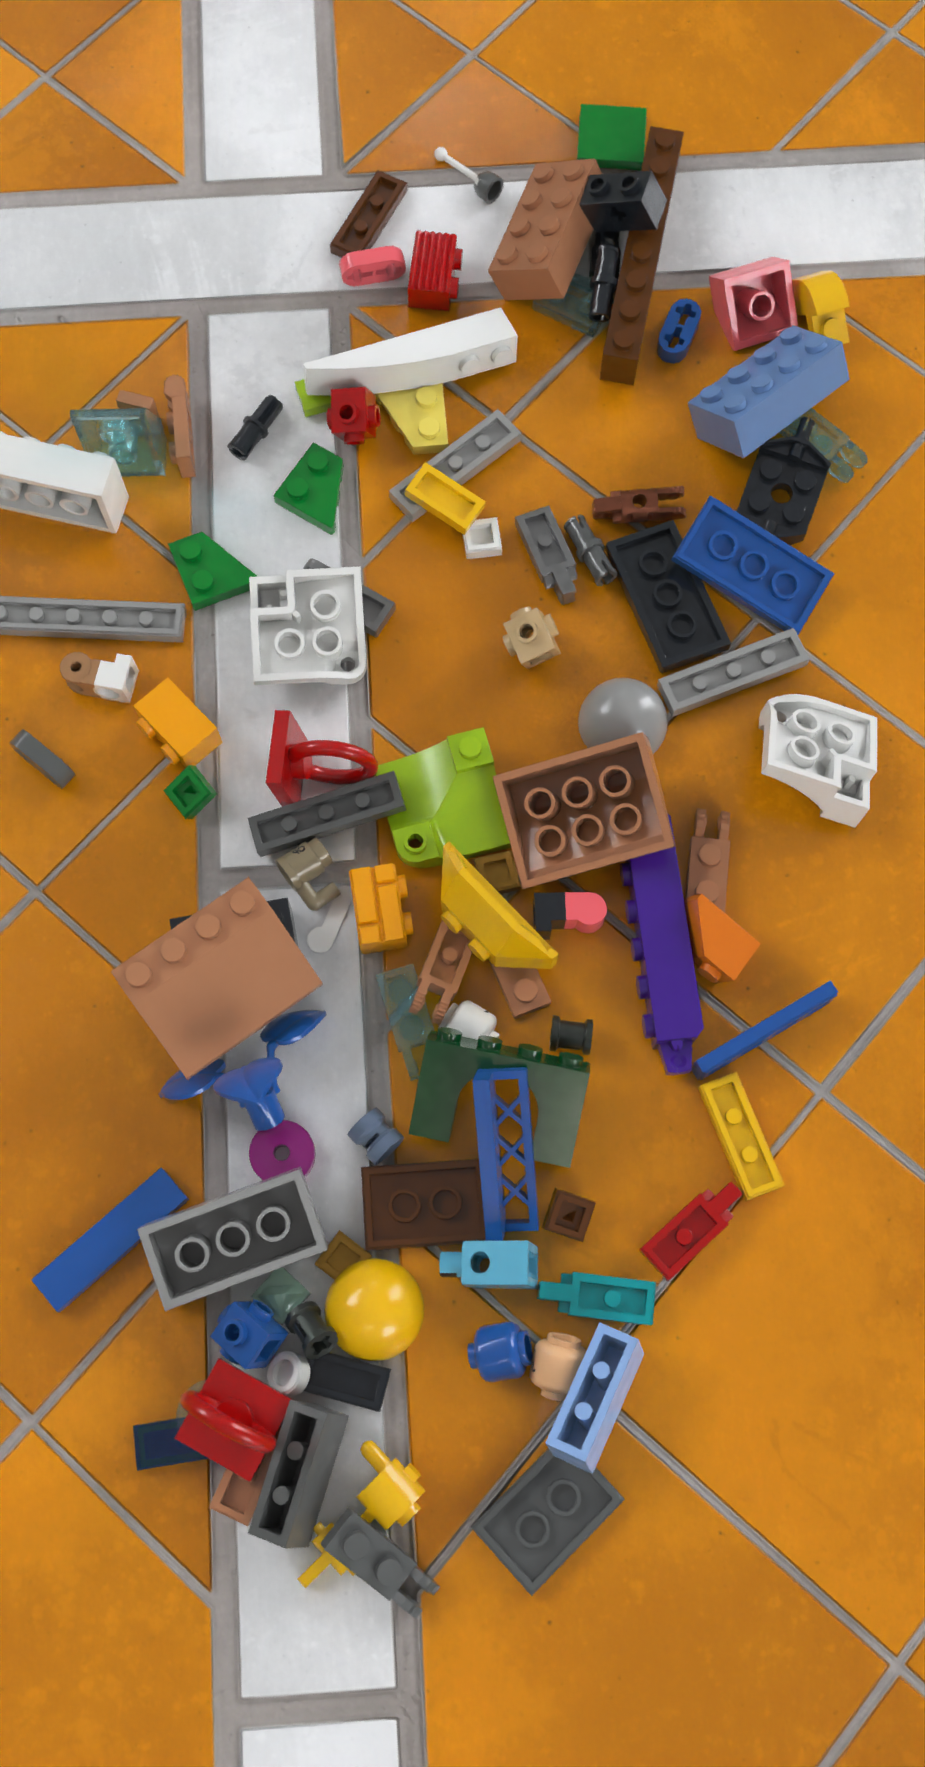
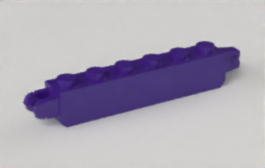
[620,813,704,1075]

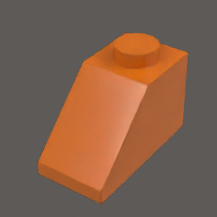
[684,893,761,983]

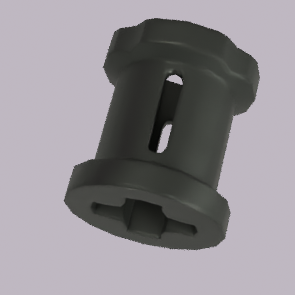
[549,1015,593,1055]
[285,1301,338,1360]

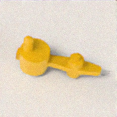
[297,1440,426,1588]

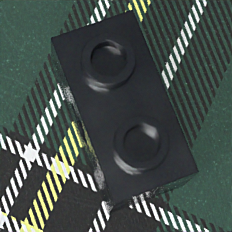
[579,171,667,233]

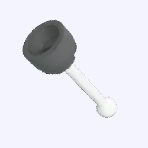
[434,147,504,204]

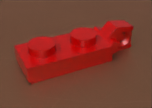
[639,1181,743,1281]

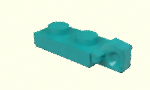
[537,1272,656,1326]

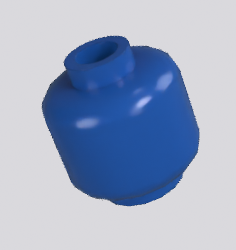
[467,1322,533,1382]

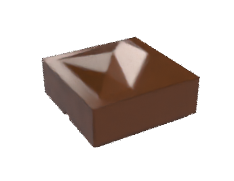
[542,1188,596,1242]

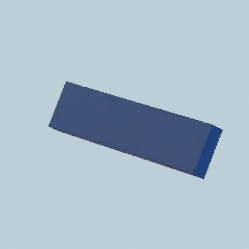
[692,980,838,1080]
[31,1167,189,1312]

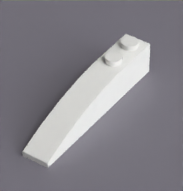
[303,307,518,395]

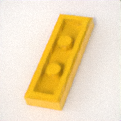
[698,1072,785,1201]

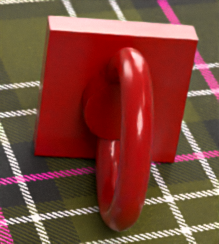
[266,710,379,807]
[174,1358,294,1482]

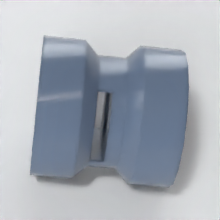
[347,1107,404,1165]

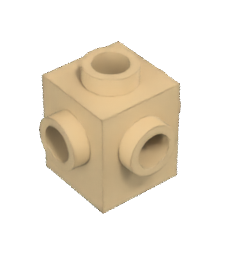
[502,607,561,669]

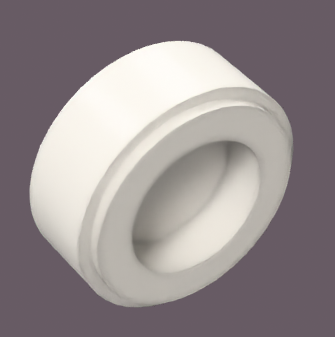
[267,1351,310,1397]

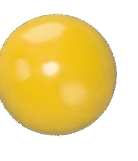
[324,1258,424,1361]

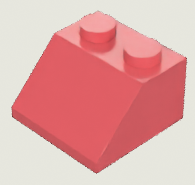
[709,257,798,351]

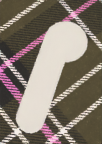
[307,886,353,953]

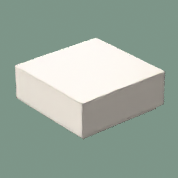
[462,517,502,560]

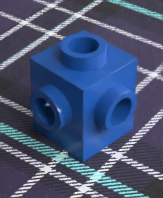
[210,1300,289,1369]

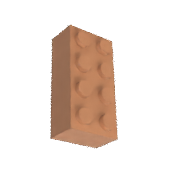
[488,159,602,300]

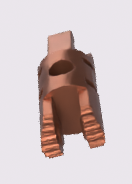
[592,486,686,524]

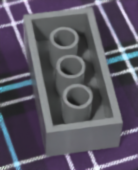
[137,1166,328,1311]

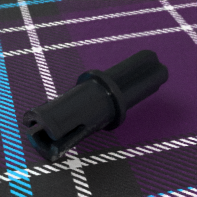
[227,395,283,461]

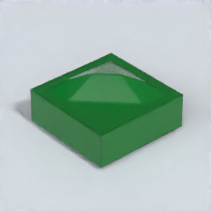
[163,765,217,819]

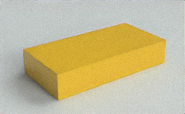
[404,462,486,535]

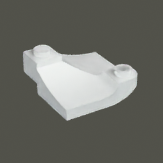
[249,566,366,685]
[759,694,877,828]

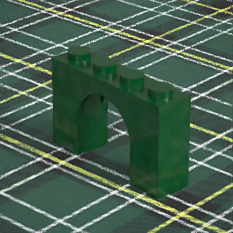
[408,1027,590,1168]

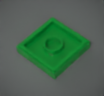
[577,104,647,171]

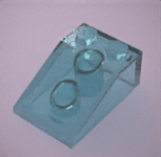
[70,408,167,476]

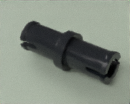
[588,245,619,322]

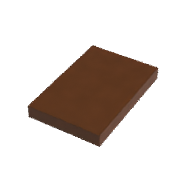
[361,1159,486,1251]

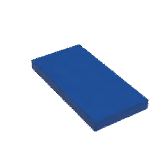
[671,495,835,635]

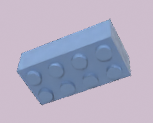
[688,326,850,458]

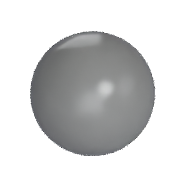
[578,678,668,754]

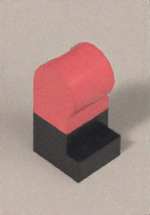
[533,892,607,940]

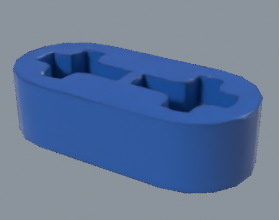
[657,299,701,363]

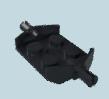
[736,417,831,545]

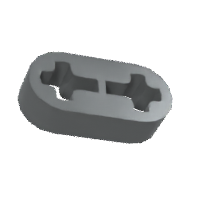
[9,729,75,789]

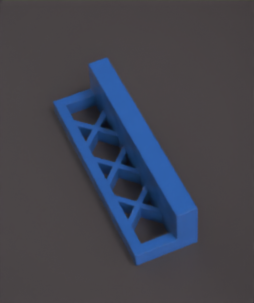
[472,1067,540,1241]

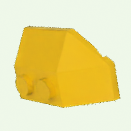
[441,841,559,969]

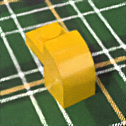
[792,271,850,344]

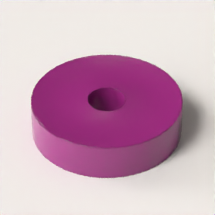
[249,1120,315,1180]

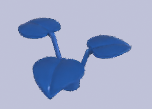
[159,1010,327,1131]

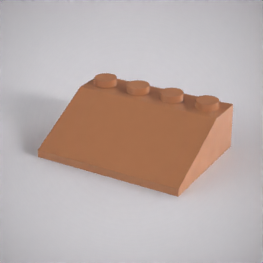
[493,732,675,889]
[110,877,323,1080]

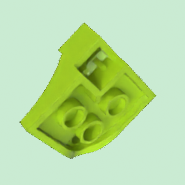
[375,727,511,868]

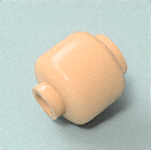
[529,1332,586,1401]

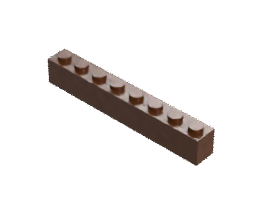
[599,126,684,385]

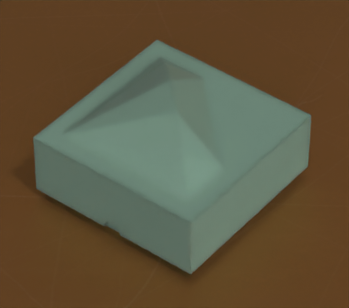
[251,1267,311,1326]

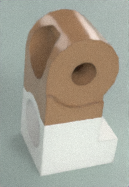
[60,652,139,703]

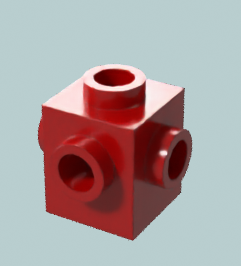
[327,387,381,445]

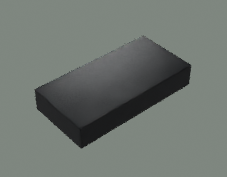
[303,1352,391,1412]

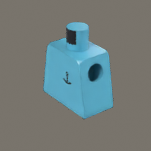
[439,1240,538,1289]

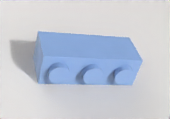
[545,1322,644,1474]

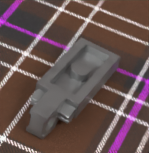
[515,505,577,605]

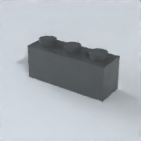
[248,1400,349,1548]

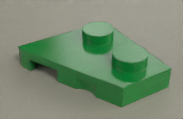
[273,442,344,535]
[168,532,257,611]

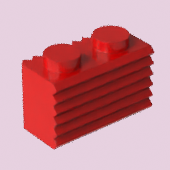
[408,230,463,311]

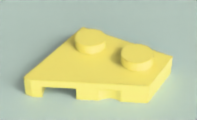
[376,383,449,455]

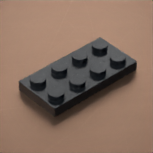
[605,520,731,674]

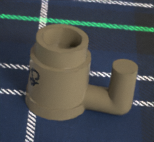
[275,837,341,911]

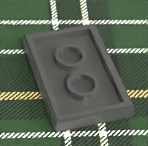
[471,1448,625,1596]

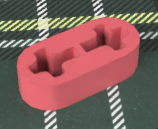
[339,246,406,286]

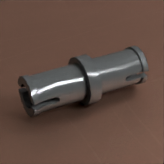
[564,515,617,587]

